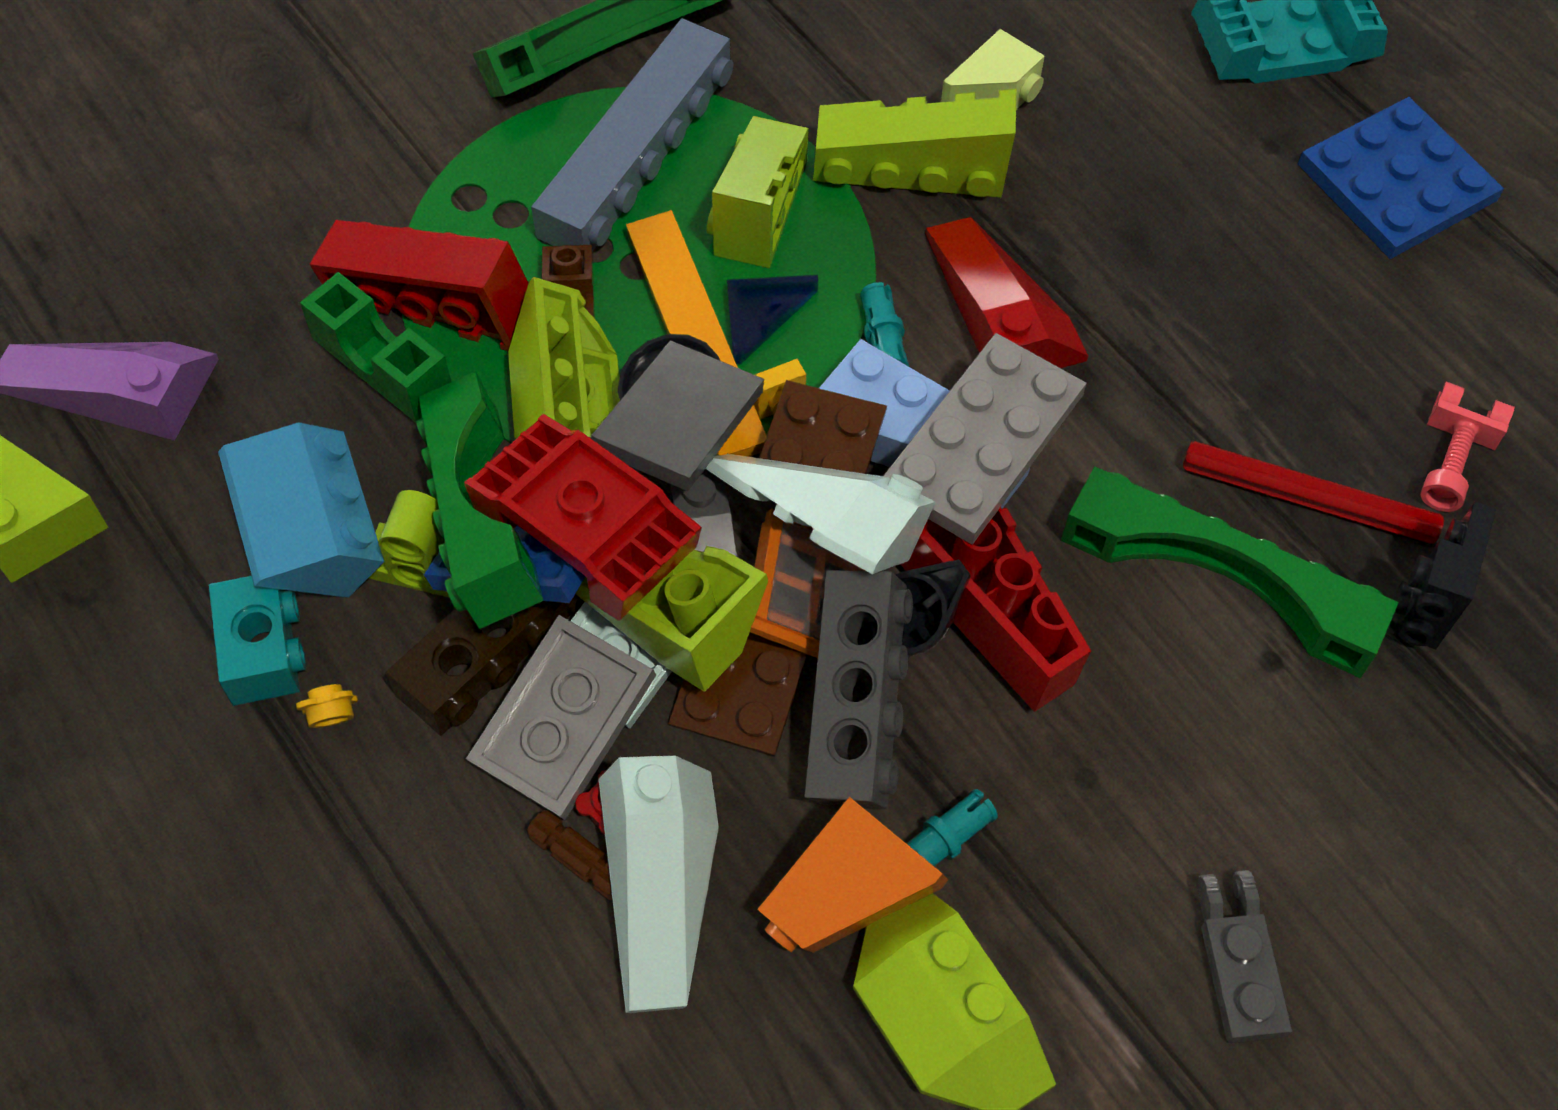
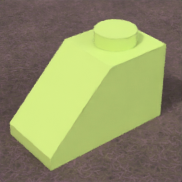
[941,29,1045,109]

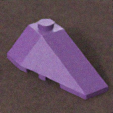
[0,342,219,441]

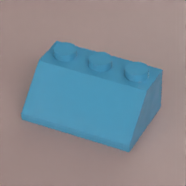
[218,422,384,598]

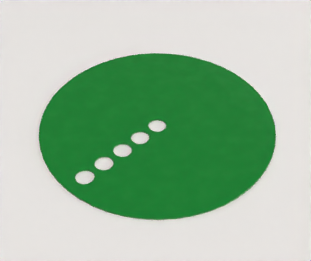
[402,87,876,456]

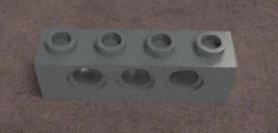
[805,570,913,809]

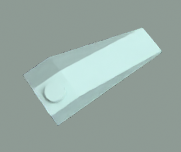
[705,454,936,574]
[599,756,719,1013]

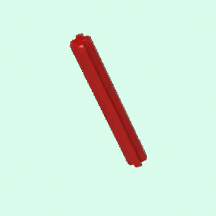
[1183,441,1444,544]

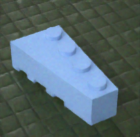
[819,339,1030,509]

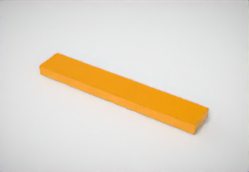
[626,210,767,457]

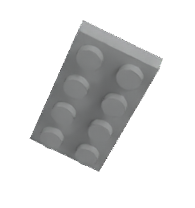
[883,333,1087,545]

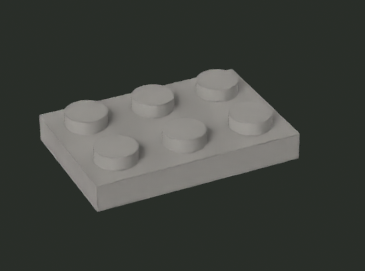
[466,615,657,820]

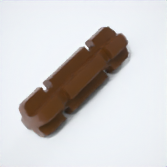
[527,810,613,900]

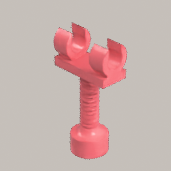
[1420,381,1515,512]

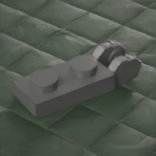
[1197,870,1292,1043]

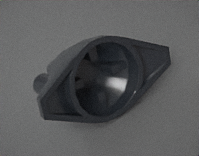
[857,559,971,657]

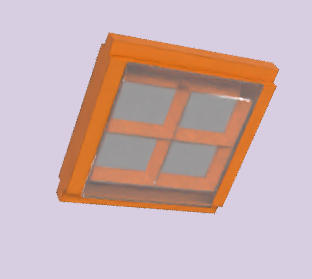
[750,509,865,658]

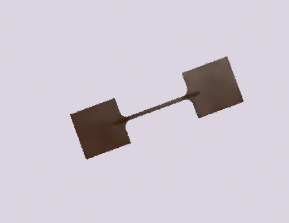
[668,380,887,756]

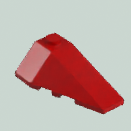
[925,217,1088,368]

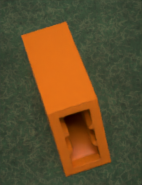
[757,797,949,953]

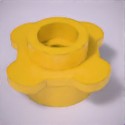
[296,684,358,728]

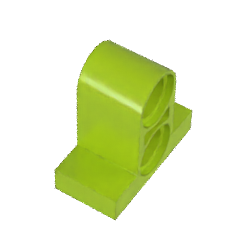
[368,490,449,597]

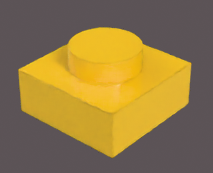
[754,358,806,420]

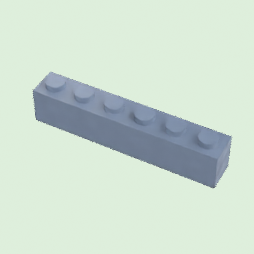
[531,18,733,251]

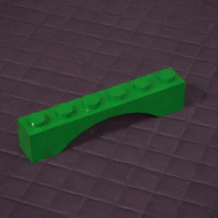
[472,0,721,97]
[416,371,544,629]
[1061,466,1399,679]

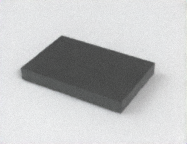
[591,340,764,491]

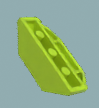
[508,277,620,439]
[853,893,1056,1110]

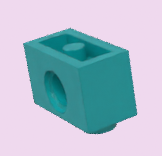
[209,576,306,706]

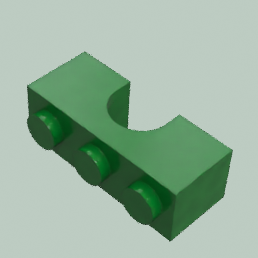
[300,272,451,422]

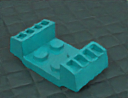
[1191,0,1388,84]

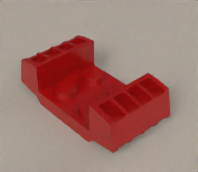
[464,414,701,621]

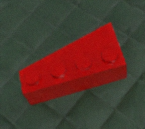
[310,220,528,351]
[901,507,1091,712]

